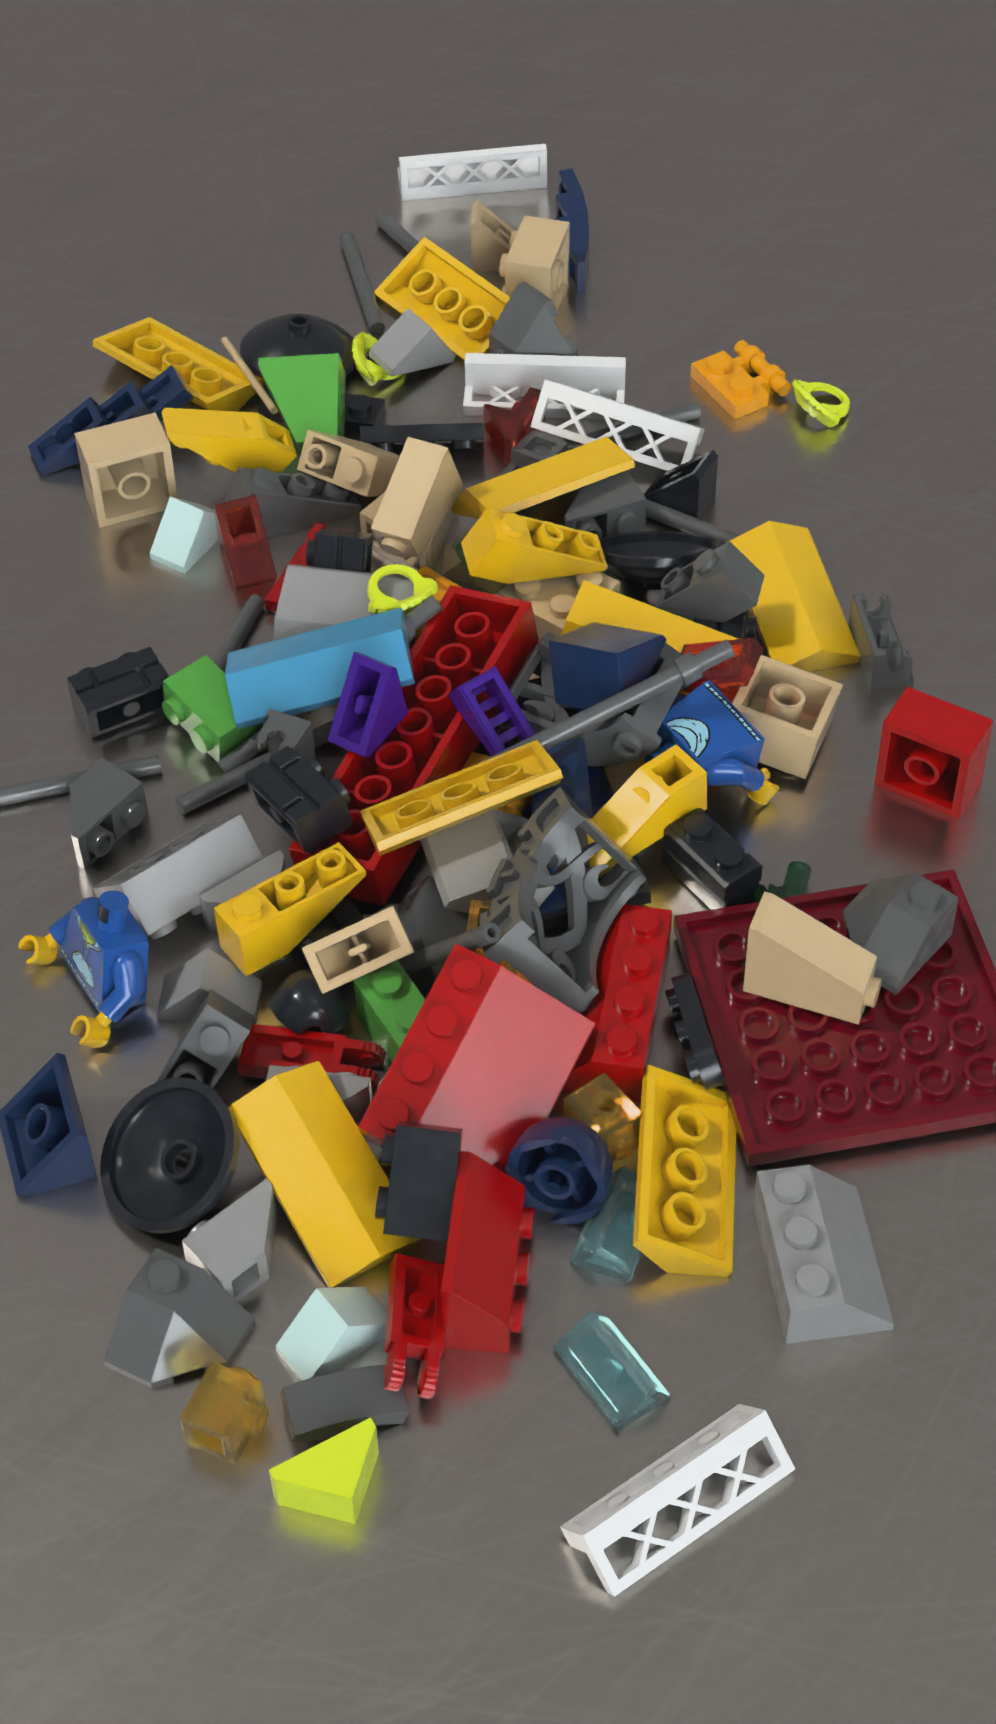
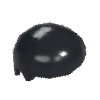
[270,970,350,1034]

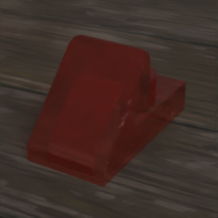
[483,387,545,469]
[214,495,277,590]
[681,638,764,703]

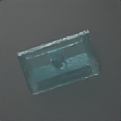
[570,1166,642,1282]
[553,1310,671,1430]

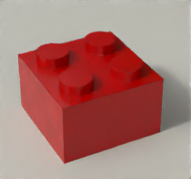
[874,686,994,819]

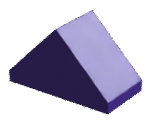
[327,652,408,757]

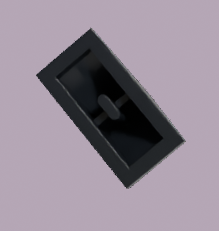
[643,450,718,520]

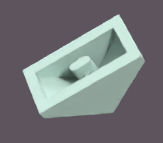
[150,497,231,574]
[276,1287,387,1381]

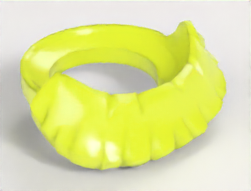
[352,332,402,386]
[792,379,850,428]
[367,564,438,615]

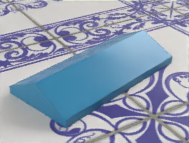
[225,607,415,729]

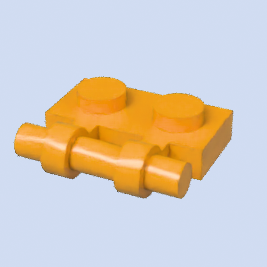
[690,340,792,420]

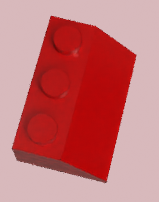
[441,1151,535,1354]

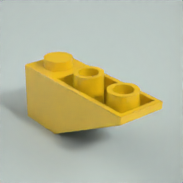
[161,408,297,473]
[461,507,608,584]
[587,744,707,879]
[214,842,366,977]

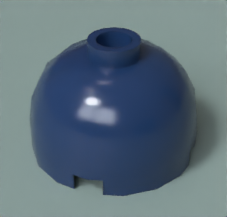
[504,1117,613,1225]

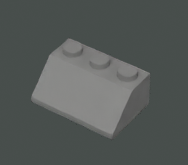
[273,564,415,650]
[92,814,264,940]
[753,1165,894,1344]

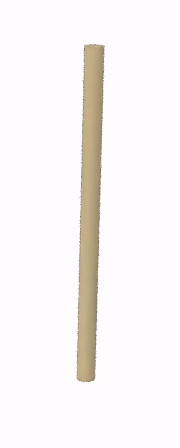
[221,336,278,414]

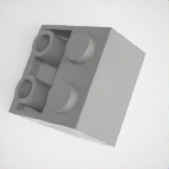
[420,810,555,916]

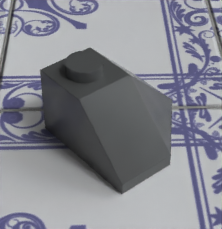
[489,281,578,356]
[843,873,959,995]
[104,1247,256,1388]

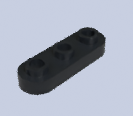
[665,972,726,1090]

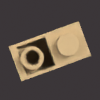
[297,430,400,497]

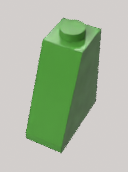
[258,353,345,455]

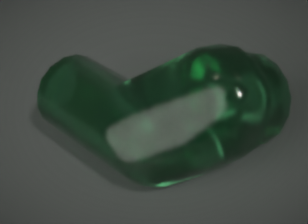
[754,861,811,902]

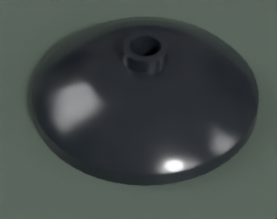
[240,314,356,379]
[599,531,721,590]
[100,1078,240,1234]

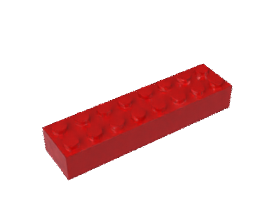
[288,585,539,907]

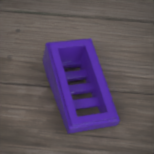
[449,666,536,756]

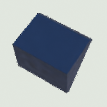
[549,622,667,719]
[0,1053,97,1197]

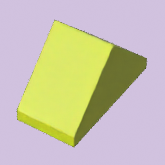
[269,1417,379,1524]

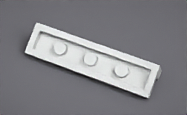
[397,144,547,201]
[463,353,626,420]
[530,379,705,471]
[560,1404,795,1597]

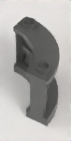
[490,632,692,766]
[479,787,646,1014]

